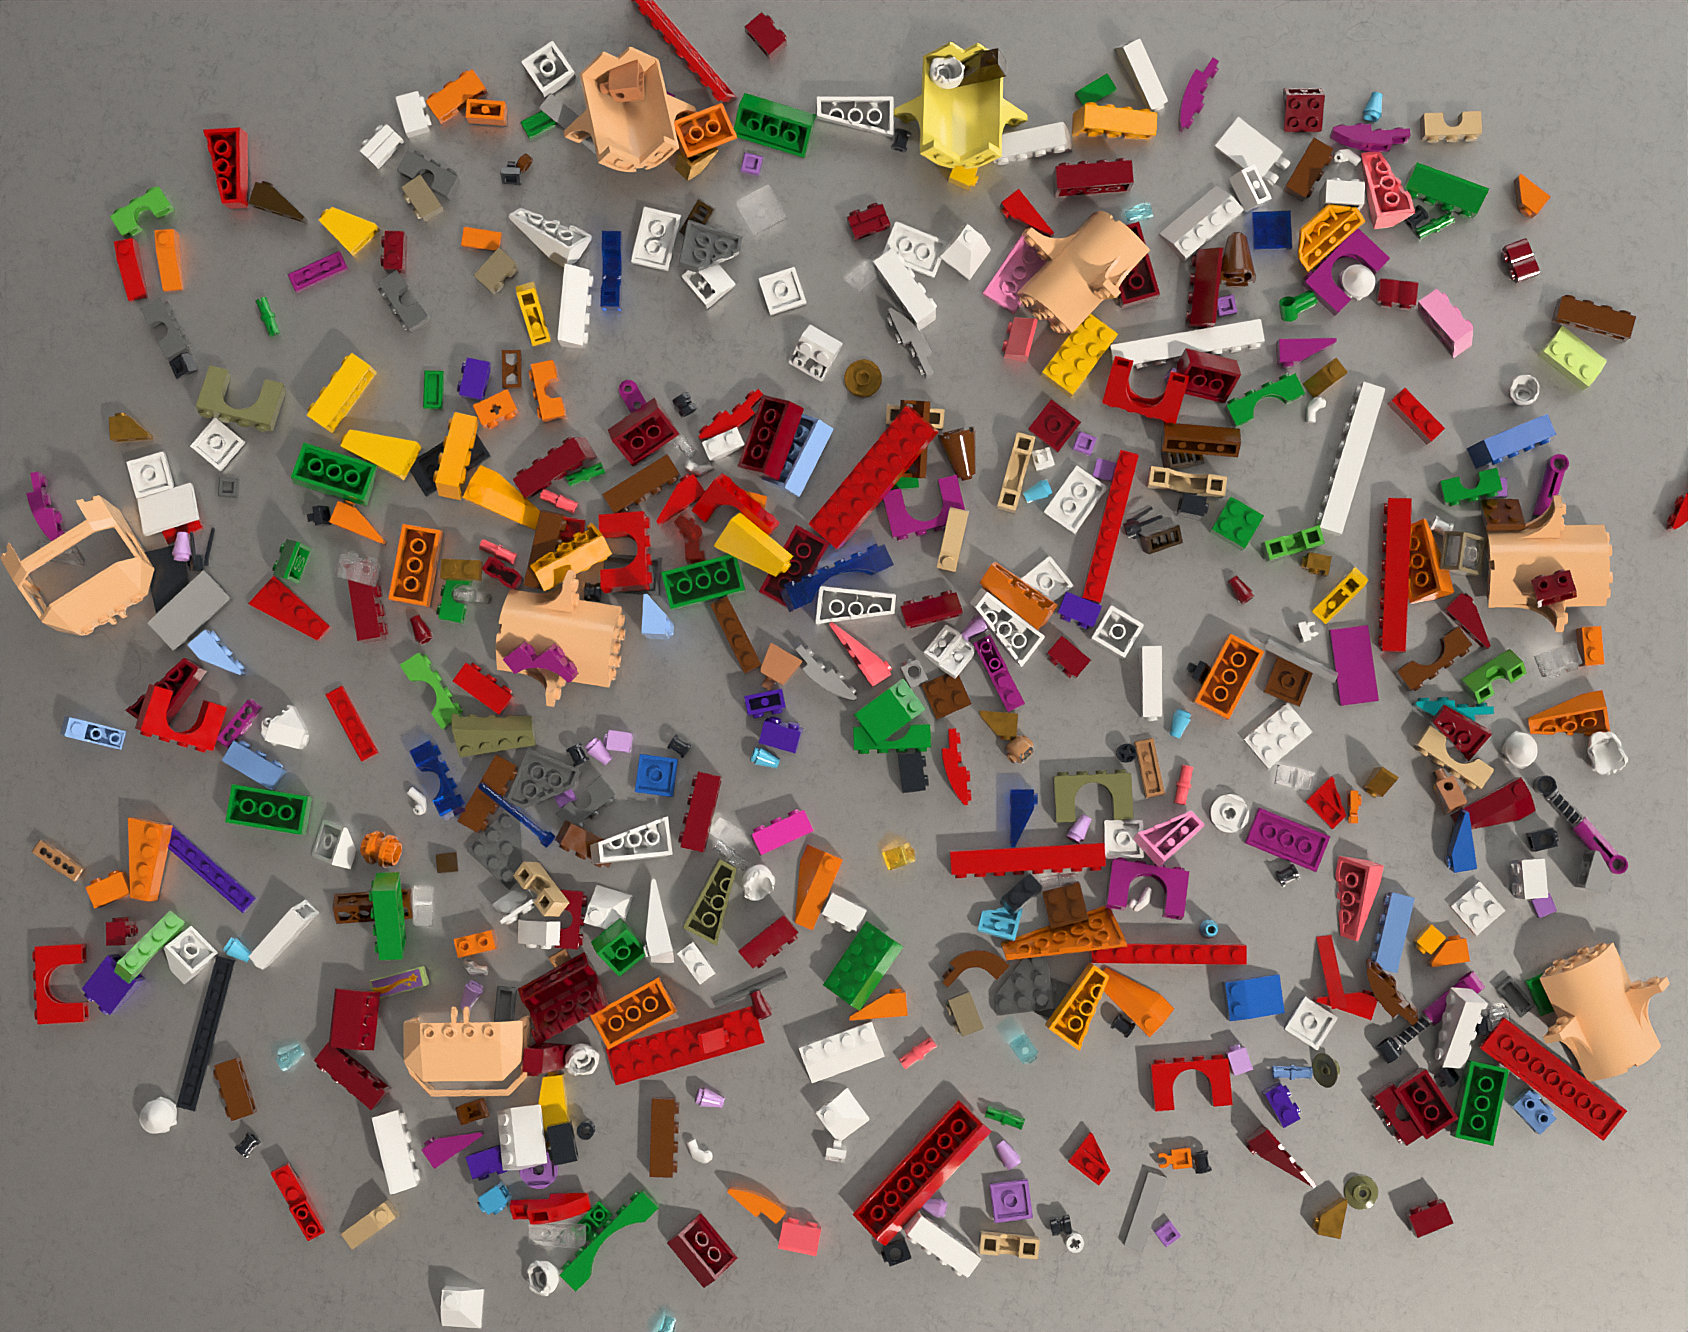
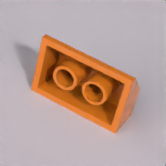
[674,103,737,158]

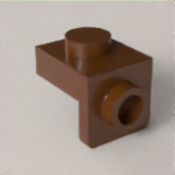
[455,1098,490,1126]

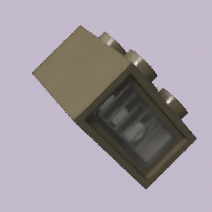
[1440,531,1487,576]

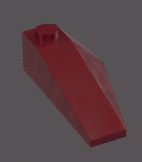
[1450,777,1536,829]
[1245,1125,1317,1188]

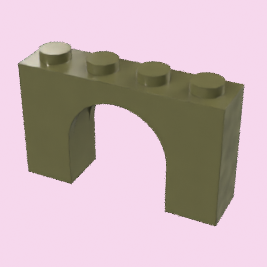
[196,365,286,432]
[1053,769,1134,823]

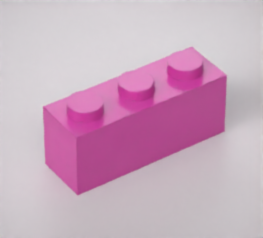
[750,809,813,856]

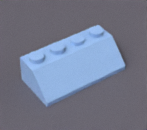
[762,414,833,497]
[642,594,674,640]

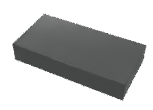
[1495,976,1536,1018]
[494,986,517,1022]

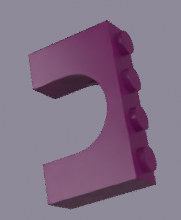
[1302,228,1390,316]
[883,475,965,541]
[1105,857,1190,920]

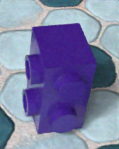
[457,357,492,402]
[1057,592,1102,630]
[744,689,786,719]
[758,716,804,753]
[1261,1082,1301,1128]
[466,1144,508,1181]

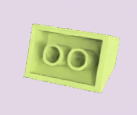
[1538,325,1607,390]

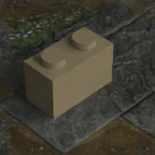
[401,175,444,222]
[473,248,518,294]
[946,991,984,1037]

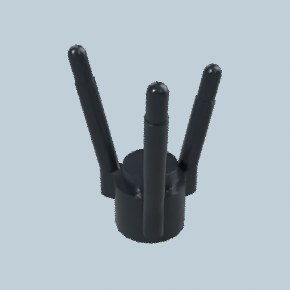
[1123,507,1171,540]
[187,527,215,571]

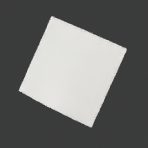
[924,625,977,679]

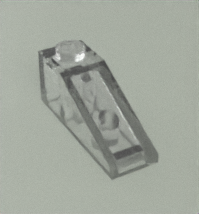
[529,1224,586,1248]

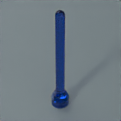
[478,783,556,848]

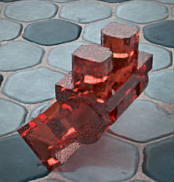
[674,514,706,564]

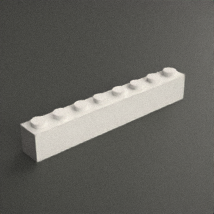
[1108,319,1265,369]
[1315,382,1386,536]

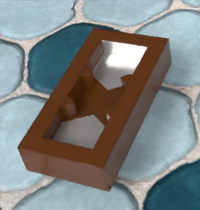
[502,350,522,389]

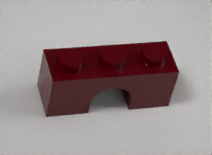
[555,889,587,950]
[1371,1082,1423,1146]

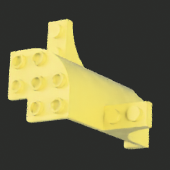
[893,42,1028,169]

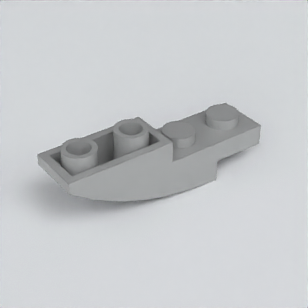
[886,308,934,378]
[795,645,857,701]

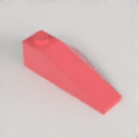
[1360,152,1415,229]
[829,622,892,688]
[1335,856,1384,941]

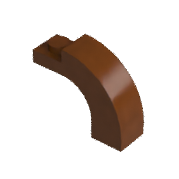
[941,950,1010,988]

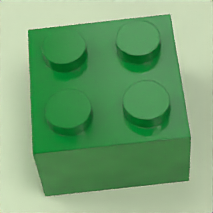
[1209,497,1264,551]
[591,918,645,977]

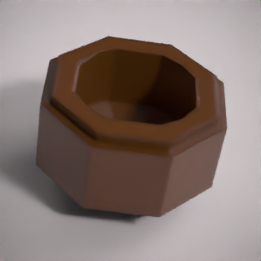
[516,153,533,173]

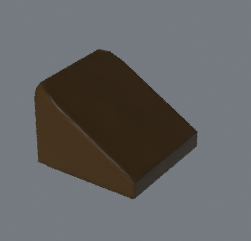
[436,852,458,873]

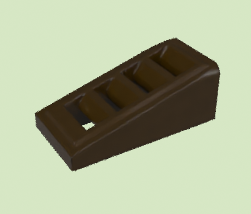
[679,199,716,235]
[1161,451,1204,470]
[1140,524,1183,555]

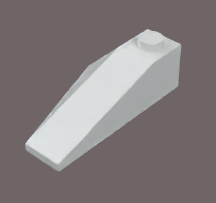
[265,705,309,749]

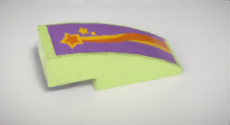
[369,966,429,998]

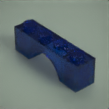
[600,231,623,311]
[409,740,466,821]

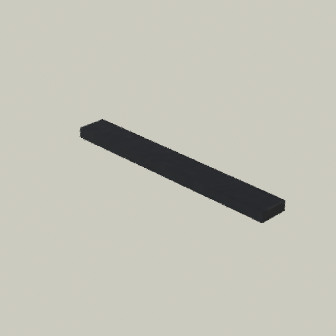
[176,956,236,1112]

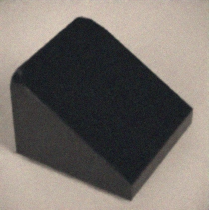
[169,353,198,379]

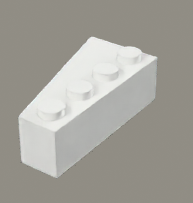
[817,97,894,138]
[873,249,937,331]
[970,588,1045,667]
[903,1210,981,1278]

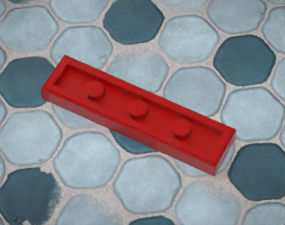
[325,685,379,762]

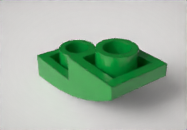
[572,1201,613,1243]

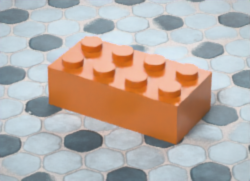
[388,524,444,608]
[1192,634,1264,720]
[590,976,678,1050]

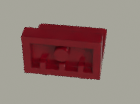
[1283,88,1325,132]

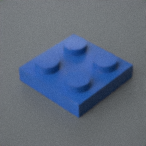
[635,754,678,797]

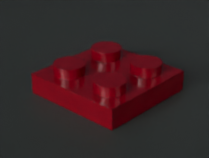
[1028,399,1081,453]

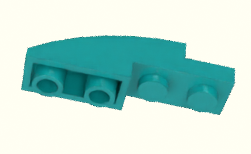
[1412,697,1494,721]

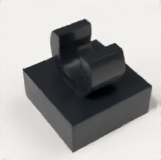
[500,161,522,185]
[307,505,332,526]
[1186,660,1210,684]
[1434,1066,1460,1088]

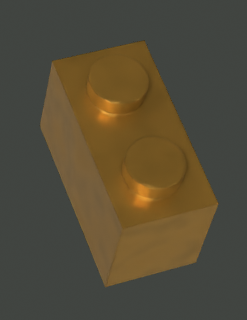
[440,559,483,582]

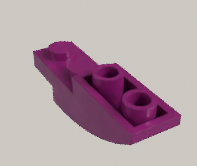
[1178,57,1219,133]
[1330,123,1411,152]
[26,471,65,541]
[973,635,1025,713]

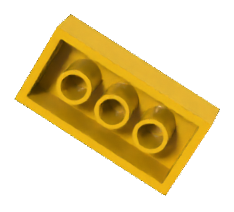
[1040,313,1118,398]
[307,353,377,434]

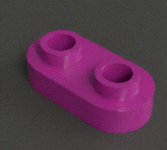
[619,380,646,413]

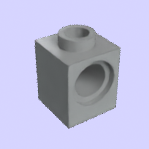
[900,658,928,688]

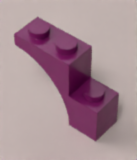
[503,641,579,683]

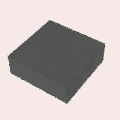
[218,477,240,498]

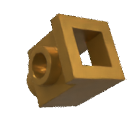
[1301,552,1332,577]

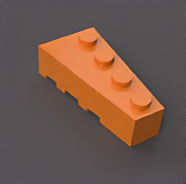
[979,562,1058,630]
[128,817,173,902]

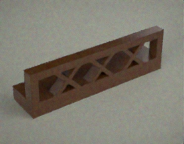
[900,400,930,478]
[333,889,414,924]

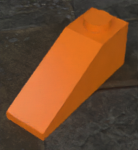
[154,229,183,291]
[329,500,387,545]
[849,988,908,1021]

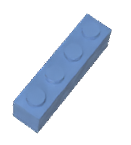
[1370,892,1415,973]

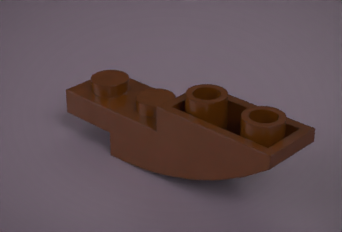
[1366,958,1418,1025]

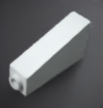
[1115,38,1168,112]
[1138,646,1162,721]
[248,900,319,970]

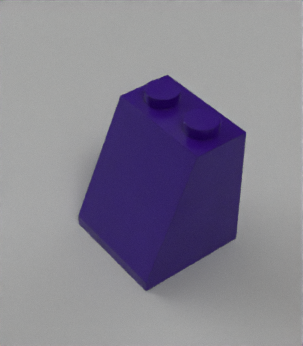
[82,954,146,1015]

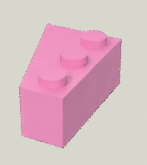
[1418,289,1473,358]
[1133,811,1205,867]

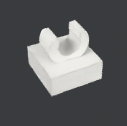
[1031,447,1055,471]
[1295,622,1318,643]
[825,1140,846,1163]

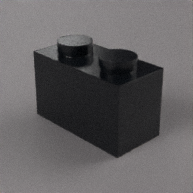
[1176,493,1209,521]
[898,752,929,793]
[1000,873,1043,917]
[544,1120,579,1166]

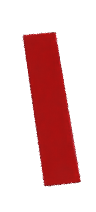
[1316,935,1347,1009]

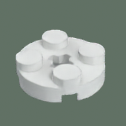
[1210,794,1249,833]

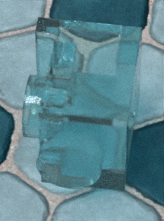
[1009,1033,1039,1064]

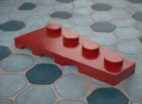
[248,576,331,641]

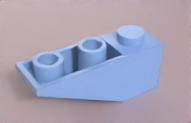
[187,630,246,676]
[60,716,126,750]

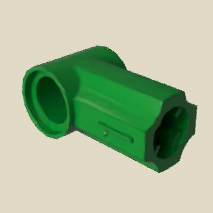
[1279,289,1317,322]

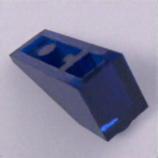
[1010,789,1038,847]

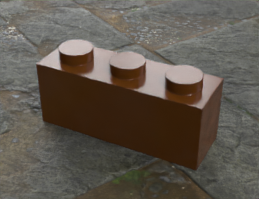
[1283,138,1334,202]
[555,819,612,868]
[213,1057,258,1121]

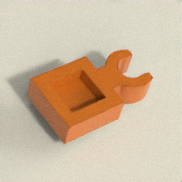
[1347,791,1362,823]
[1157,1147,1193,1170]

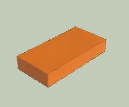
[461,227,502,252]

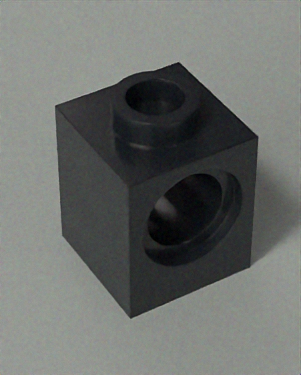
[1526,827,1559,852]
[881,1237,912,1267]

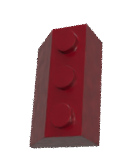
[1176,348,1242,403]
[608,397,680,466]
[900,590,963,630]
[738,914,799,969]
[328,988,381,1051]
[1393,1067,1458,1140]
[667,1213,738,1288]

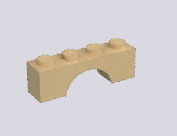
[996,432,1036,513]
[1146,466,1227,498]
[1414,726,1494,790]

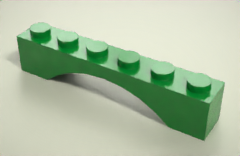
[559,1189,660,1292]

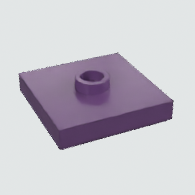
[989,1178,1033,1223]

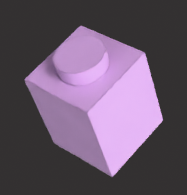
[603,730,633,753]
[1225,1044,1253,1076]

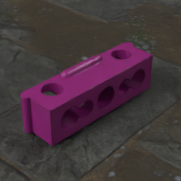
[217,699,263,749]

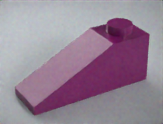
[1276,338,1337,368]
[421,1130,485,1169]

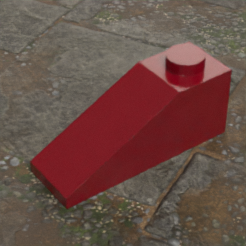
[1442,593,1491,650]

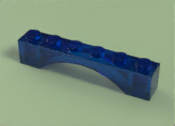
[780,544,894,613]

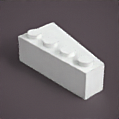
[994,122,1072,165]
[815,585,896,624]
[590,816,673,864]
[1435,987,1488,1069]

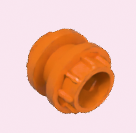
[360,831,402,868]

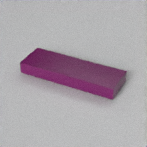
[288,251,348,293]

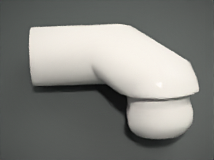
[1333,148,1362,166]
[1306,397,1326,423]
[684,460,713,476]

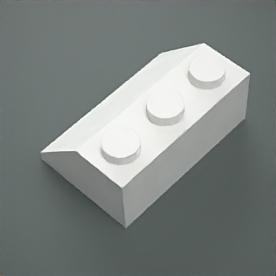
[497,1105,547,1170]

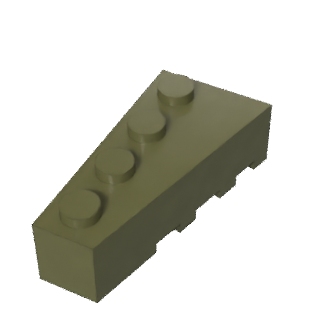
[452,714,536,757]
[682,858,737,946]

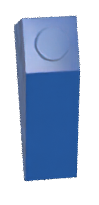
[1445,810,1477,873]

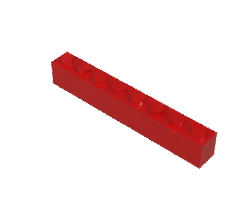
[1081,450,1139,604]
[1379,498,1412,653]
[949,843,1106,878]
[1089,943,1247,965]

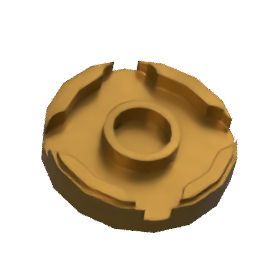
[844,359,882,398]

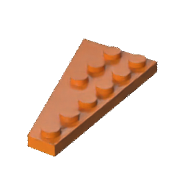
[1000,906,1127,960]

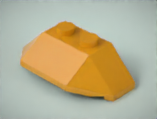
[1298,204,1365,272]

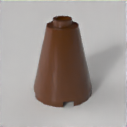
[1220,232,1256,288]
[938,426,976,481]

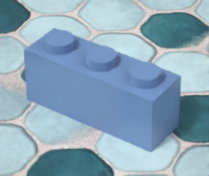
[221,740,287,790]

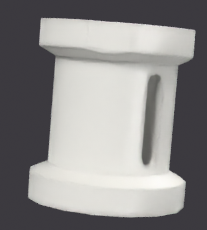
[1429,516,1454,538]
[1065,1232,1084,1253]

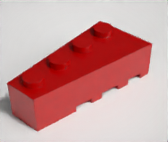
[203,127,248,209]

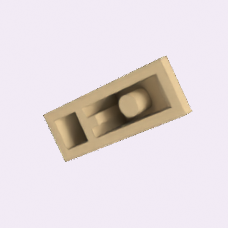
[937,507,969,572]
[341,1199,400,1250]

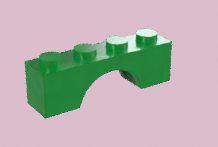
[1224,373,1305,428]
[853,724,931,754]

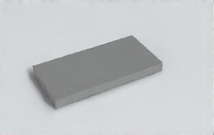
[147,570,231,651]

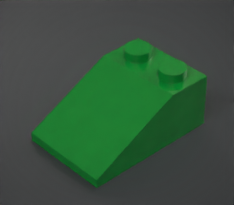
[273,539,312,584]
[853,679,926,746]

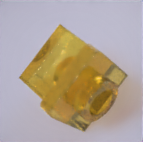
[882,843,916,870]

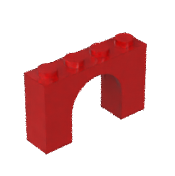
[1102,356,1190,424]
[691,473,780,537]
[598,511,653,593]
[135,684,227,753]
[32,943,89,1025]
[1149,1054,1233,1112]

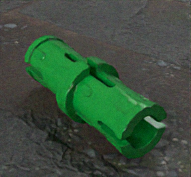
[1415,212,1455,240]
[255,297,280,337]
[566,462,605,487]
[984,1105,1025,1130]

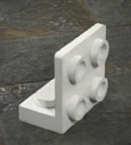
[493,885,536,925]

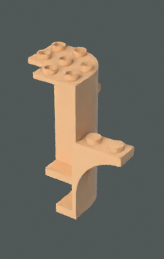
[563,47,697,172]
[1016,211,1150,334]
[1486,495,1613,632]
[496,570,625,707]
[1539,942,1670,1082]

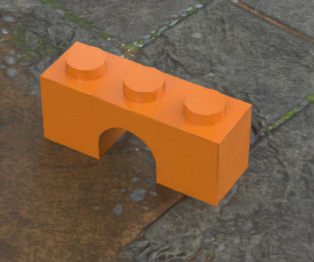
[529,360,567,423]

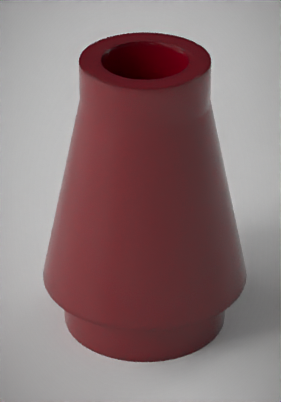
[1228,576,1254,605]
[410,615,433,645]
[750,990,772,1021]

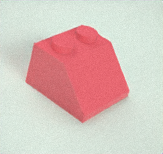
[1002,317,1038,363]
[778,1217,821,1256]

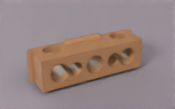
[31,840,85,882]

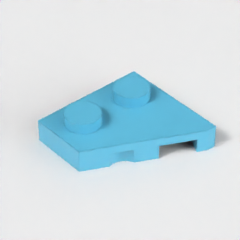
[977,907,1023,941]

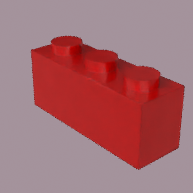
[1387,387,1445,445]
[453,662,514,715]

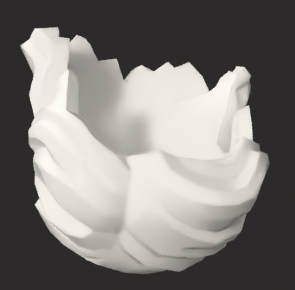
[1587,731,1628,776]

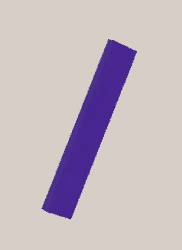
[168,823,257,913]

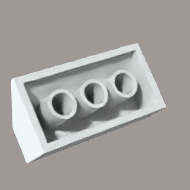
[1159,185,1244,263]
[557,264,594,349]
[799,1020,885,1083]
[372,1108,421,1195]

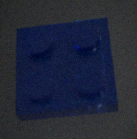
[1252,210,1292,251]

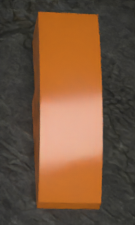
[727,1187,787,1224]

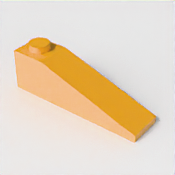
[462,465,540,530]

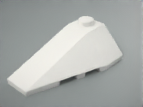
[509,208,592,267]
[643,879,674,963]

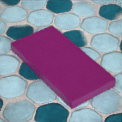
[1329,625,1379,706]
[1244,808,1330,872]

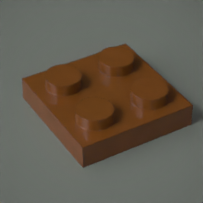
[1479,499,1526,531]
[1263,657,1313,707]
[921,673,972,720]
[1042,882,1089,930]

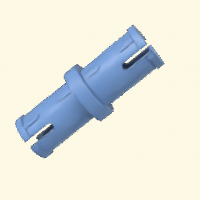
[1272,1065,1313,1080]

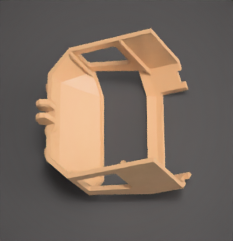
[0,495,154,636]
[403,1007,531,1097]

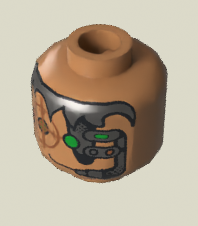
[1005,735,1034,764]

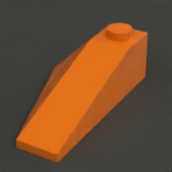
[1408,519,1454,604]
[1528,690,1610,736]
[795,844,843,930]
[1103,967,1174,1037]

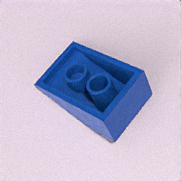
[1222,974,1285,1021]

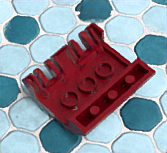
[518,952,609,1045]

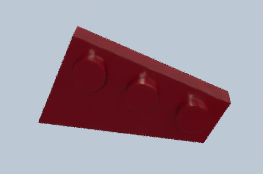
[1432,705,1492,761]

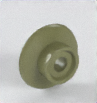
[1312,1053,1340,1088]
[1344,1175,1378,1210]

